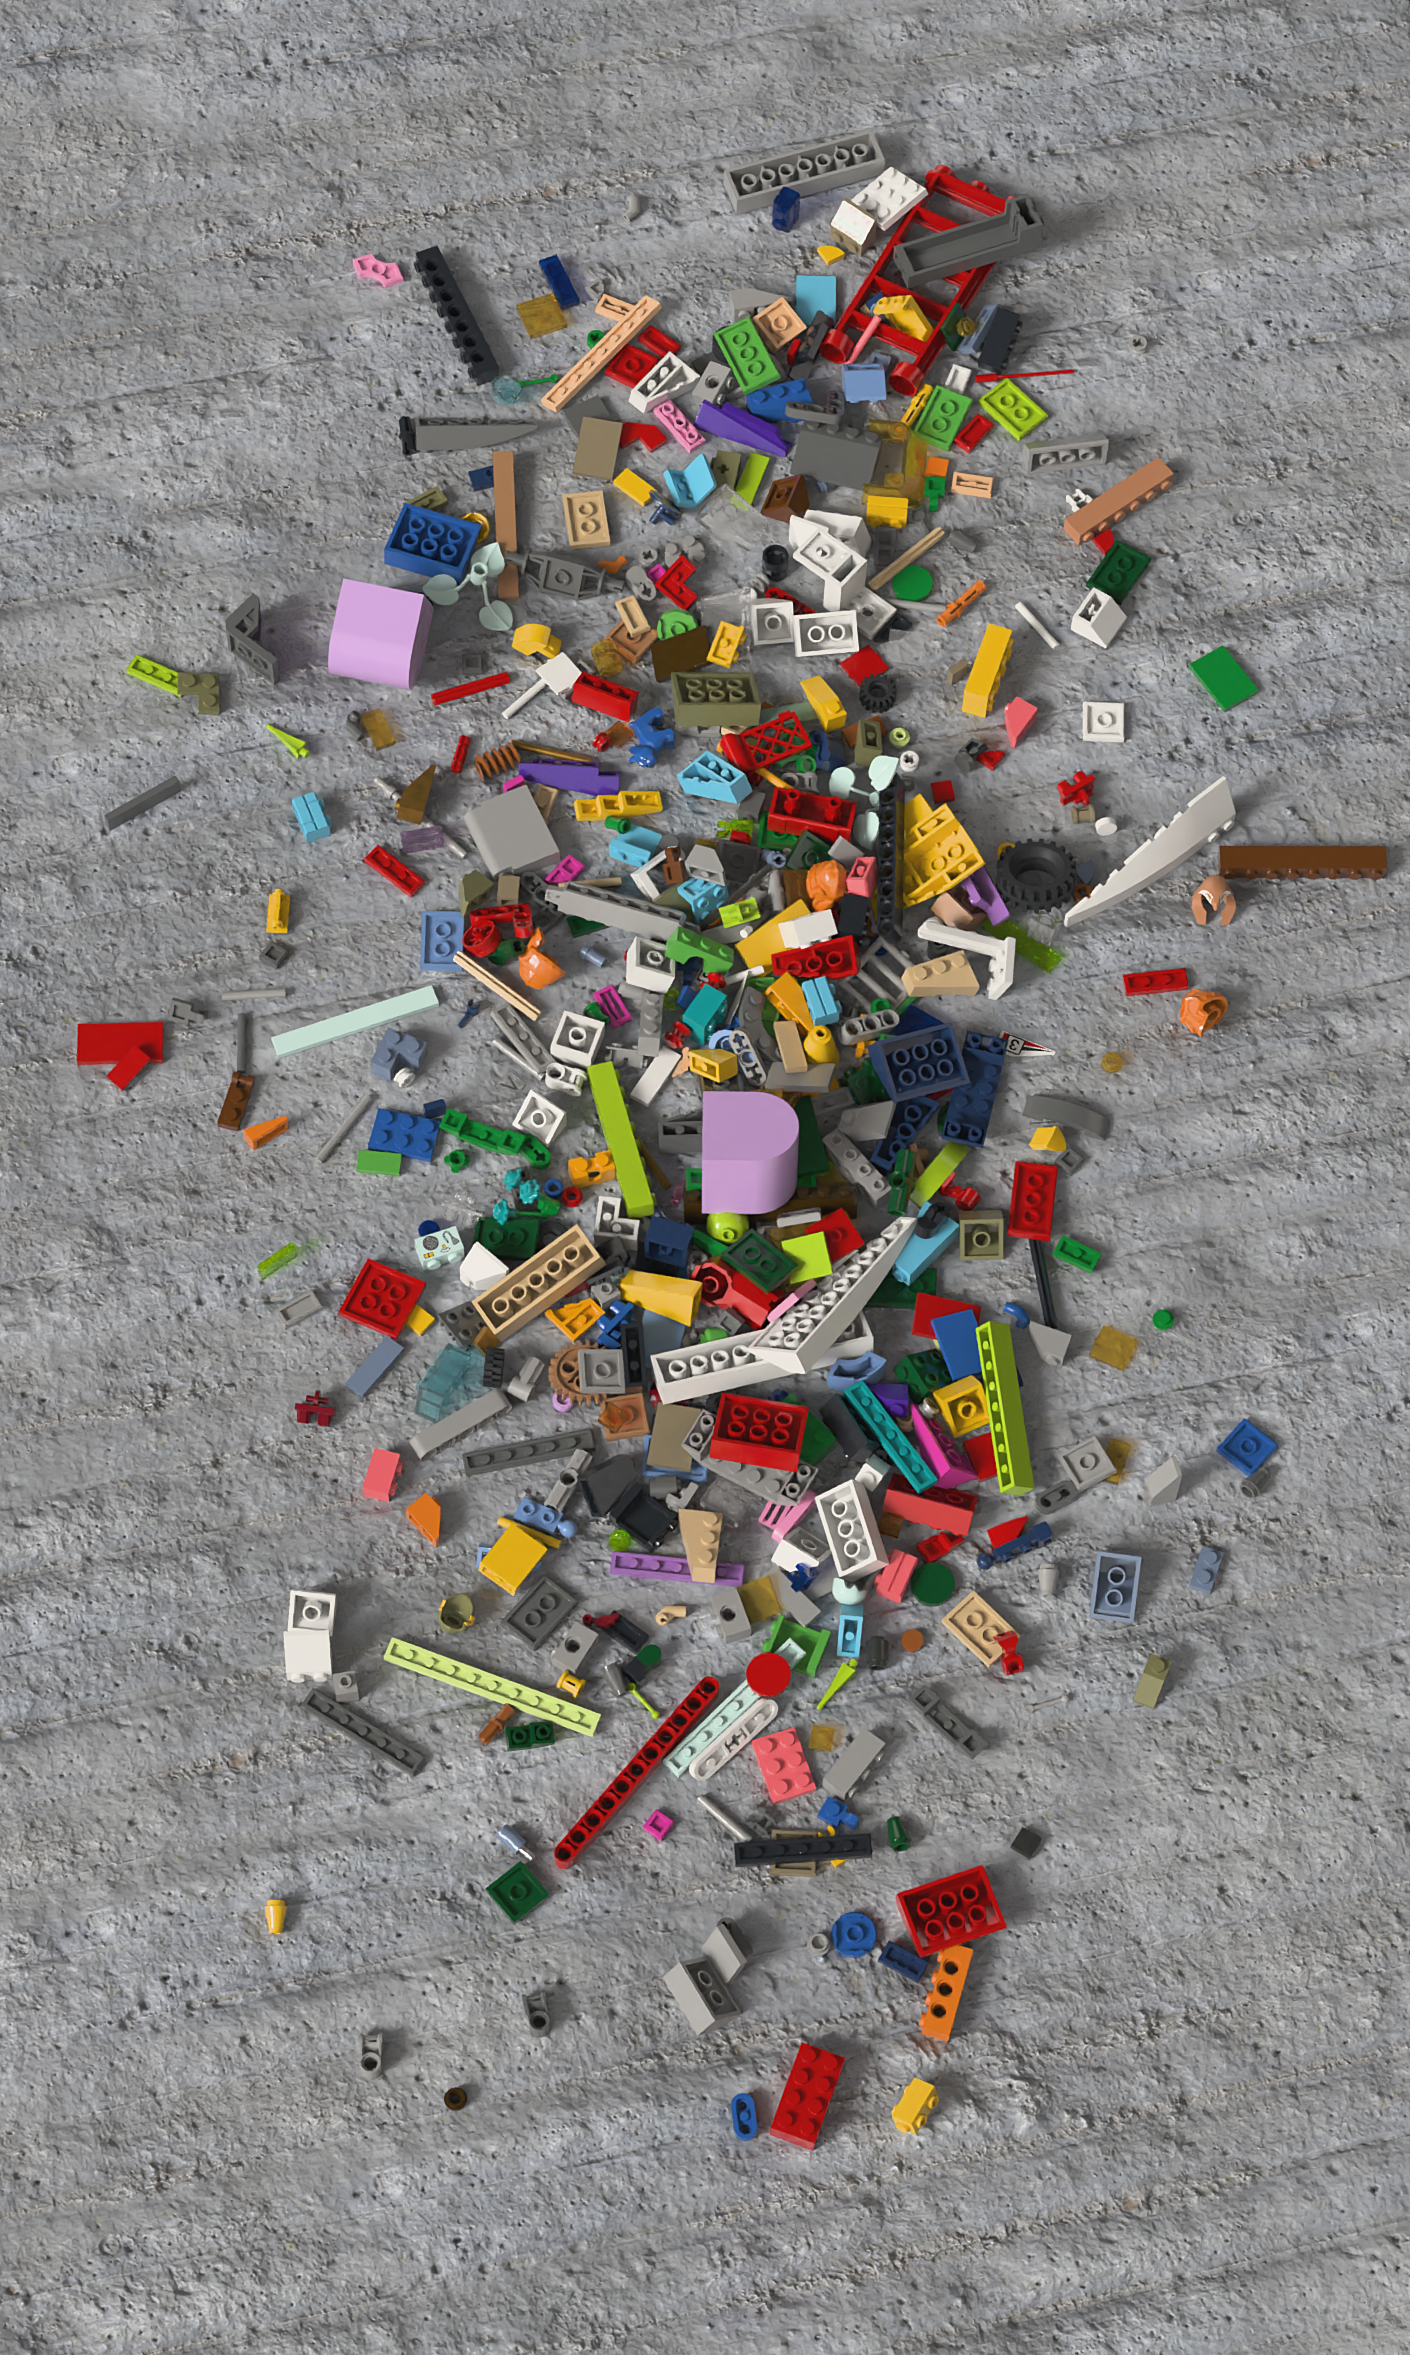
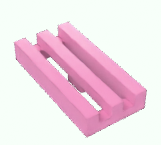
[758,1501,792,1530]

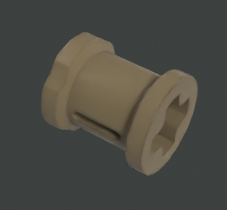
[1071,804,1095,824]

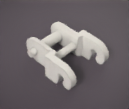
[1066,488,1093,512]

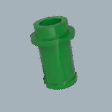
[605,816,631,834]

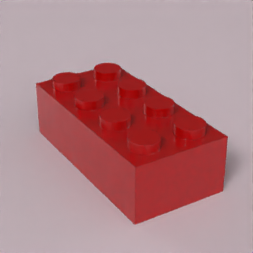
[770,2042,845,2151]

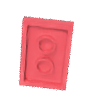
[751,1727,816,1805]

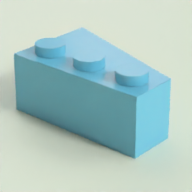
[677,750,752,804]

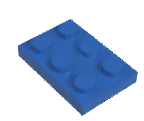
[368,1108,441,1163]

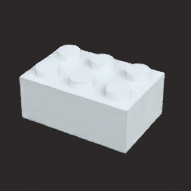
[792,610,859,657]

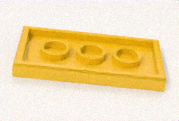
[734,899,810,978]

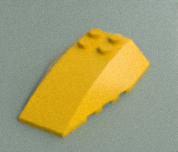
[869,803,986,921]

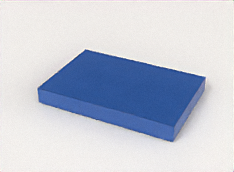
[930,1309,982,1381]

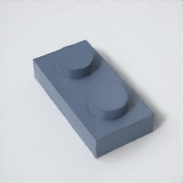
[1189,1546,1224,1595]

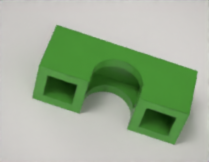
[665,926,734,976]

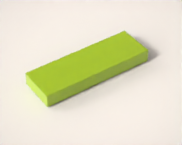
[731,452,770,510]
[126,654,182,697]

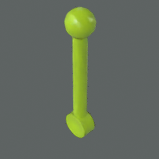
[627,1683,660,1719]

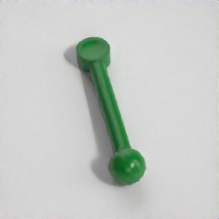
[517,374,558,388]

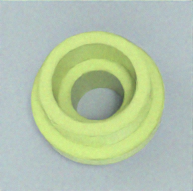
[889,728,910,748]

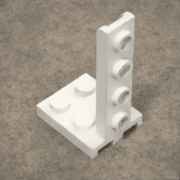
[918,921,1016,1000]

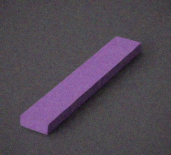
[610,1551,745,1588]

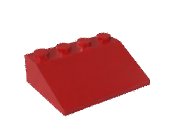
[709,1392,809,1473]
[895,1865,1007,1958]

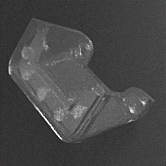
[696,588,751,672]

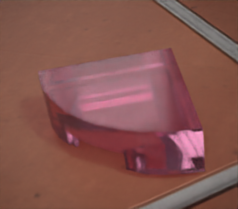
[670,1180,686,1207]

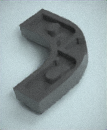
[739,986,783,1063]

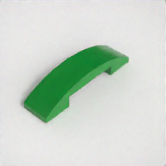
[439,1108,526,1156]

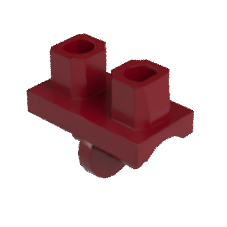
[294,1390,337,1427]

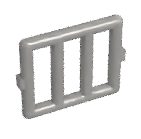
[837,936,915,1021]

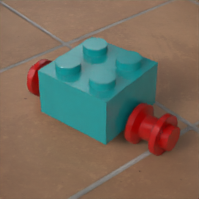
[664,972,728,1049]

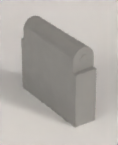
[463,785,560,881]

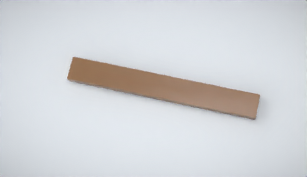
[493,451,519,600]

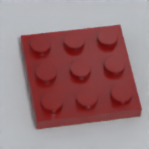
[338,1258,427,1340]

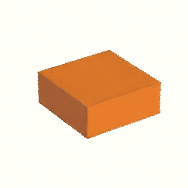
[925,456,949,477]

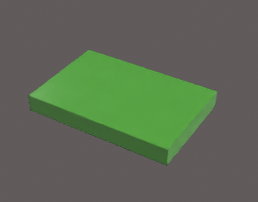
[912,385,973,452]

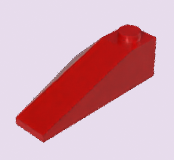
[771,935,861,979]

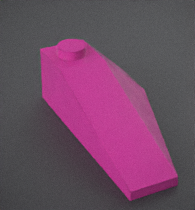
[910,1404,978,1489]

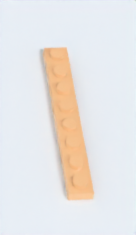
[541,295,662,413]

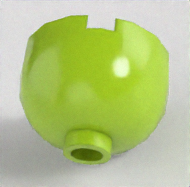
[706,1212,749,1247]

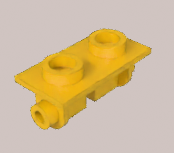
[266,889,290,933]

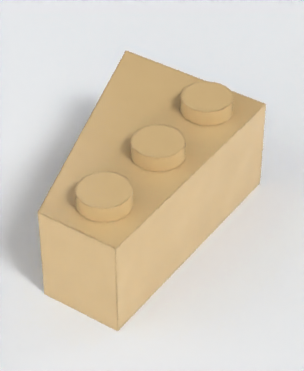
[678,1508,723,1583]

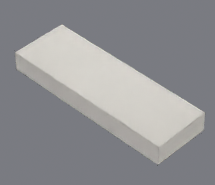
[630,1046,681,1107]

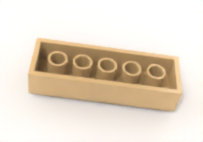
[472,1224,607,1342]

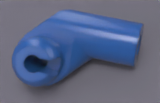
[1003,1302,1030,1329]

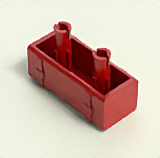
[767,787,857,843]

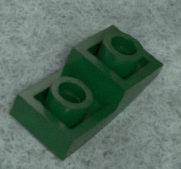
[504,1722,555,1751]

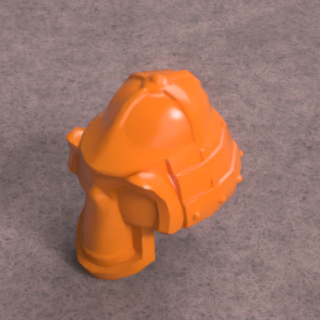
[806,860,849,912]
[518,926,567,989]
[1180,989,1228,1038]

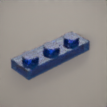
[539,254,580,310]

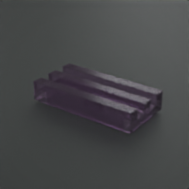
[400,825,445,854]

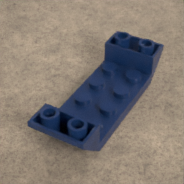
[941,1030,1008,1148]

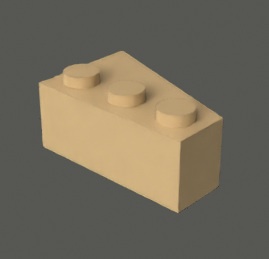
[901,950,980,997]

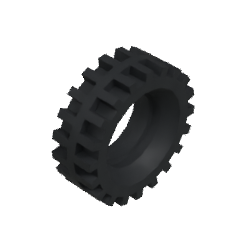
[996,838,1076,914]

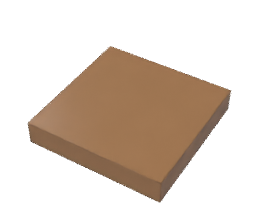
[604,619,660,664]
[600,1393,650,1442]

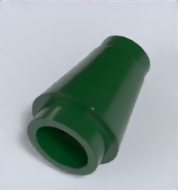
[887,1816,911,1852]

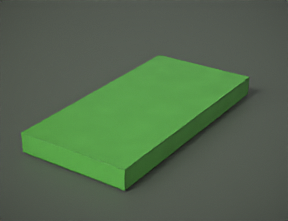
[714,317,781,396]

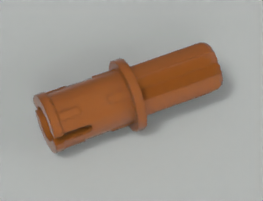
[478,1703,516,1745]

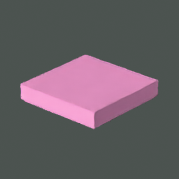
[767,1278,817,1322]

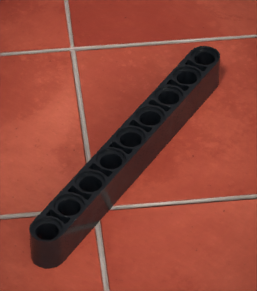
[877,772,905,944]

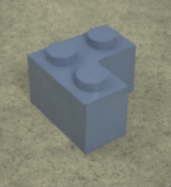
[370,1027,428,1081]

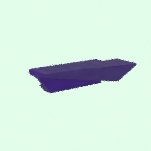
[694,400,793,457]
[519,759,621,796]

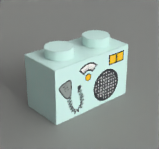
[414,1226,465,1270]

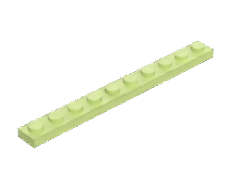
[384,1637,601,1737]

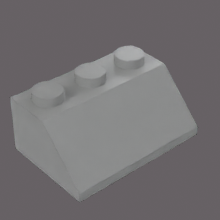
[663,1956,742,2036]

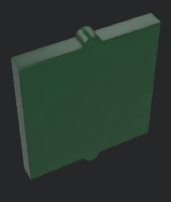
[940,303,970,351]

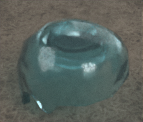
[491,375,522,405]

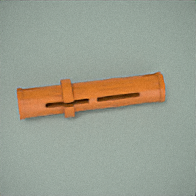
[936,580,987,627]

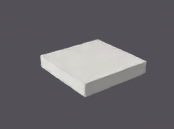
[1083,702,1124,742]

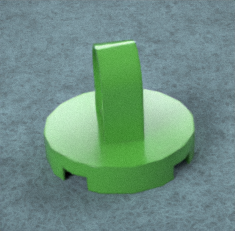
[657,608,698,640]

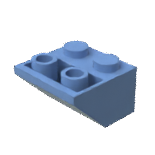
[842,363,886,403]

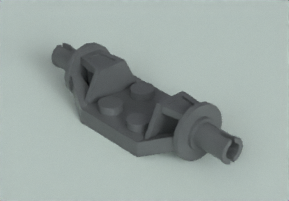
[504,548,625,601]

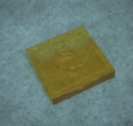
[516,293,567,339]

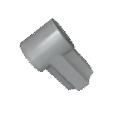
[508,1357,545,1402]

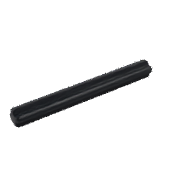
[1028,1239,1058,1330]

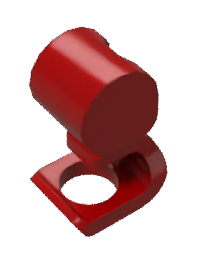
[938,1172,981,1211]
[993,1631,1024,1676]

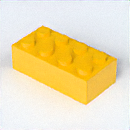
[962,623,1014,718]

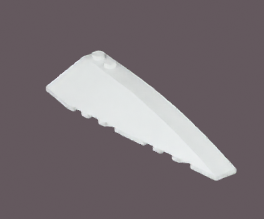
[1064,776,1236,927]
[747,1217,917,1374]

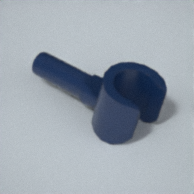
[457,999,480,1028]

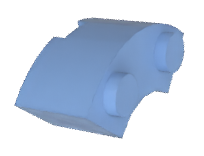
[827,1350,887,1392]

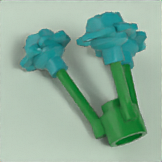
[493,1168,560,1225]

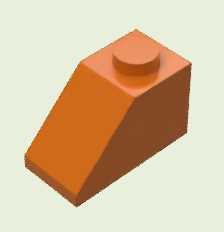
[406,1493,441,1547]

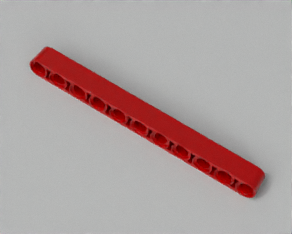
[554,1676,719,1869]

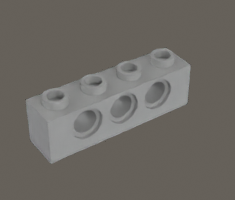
[822,1127,892,1211]

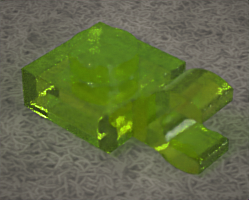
[717,819,753,838]

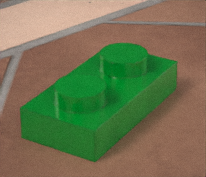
[1053,1235,1102,1274]

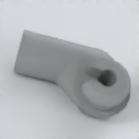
[622,194,641,222]

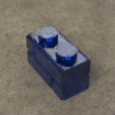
[772,186,800,233]

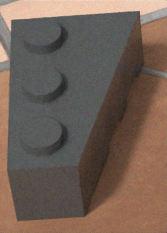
[658,1108,703,1154]

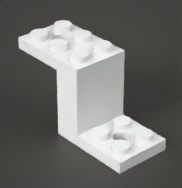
[793,527,897,640]

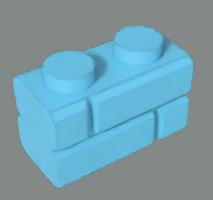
[292,792,332,843]
[802,976,842,1027]

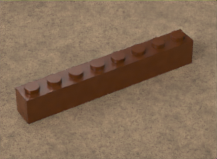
[1217,846,1387,880]

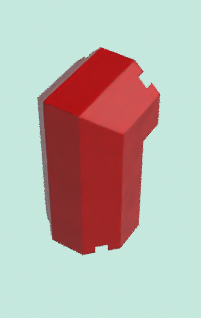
[689,1255,785,1331]

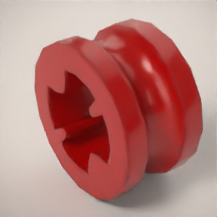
[592,732,612,753]

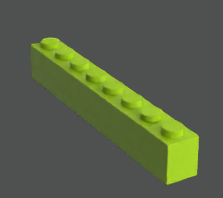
[587,1061,657,1219]
[976,1321,1035,1496]

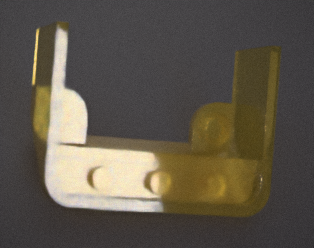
[862,419,927,509]

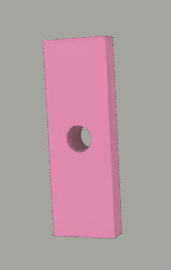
[654,399,706,453]

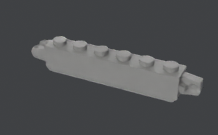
[545,880,700,942]

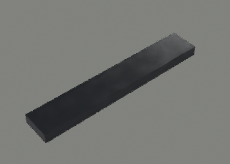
[734,1833,872,1867]

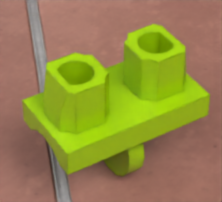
[718,897,761,929]

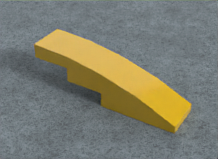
[574,791,663,821]

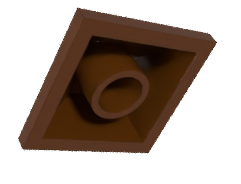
[760,474,810,524]

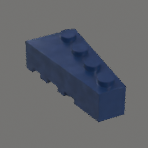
[870,1096,940,1176]

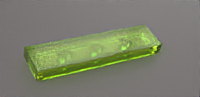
[981,918,1062,974]

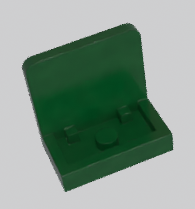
[838,1056,892,1105]
[893,1349,957,1405]

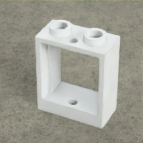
[630,846,687,903]

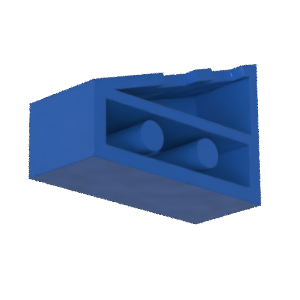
[746,378,814,423]

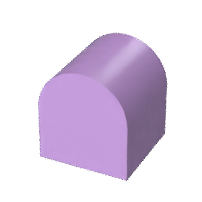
[328,579,434,690]
[702,1091,799,1214]

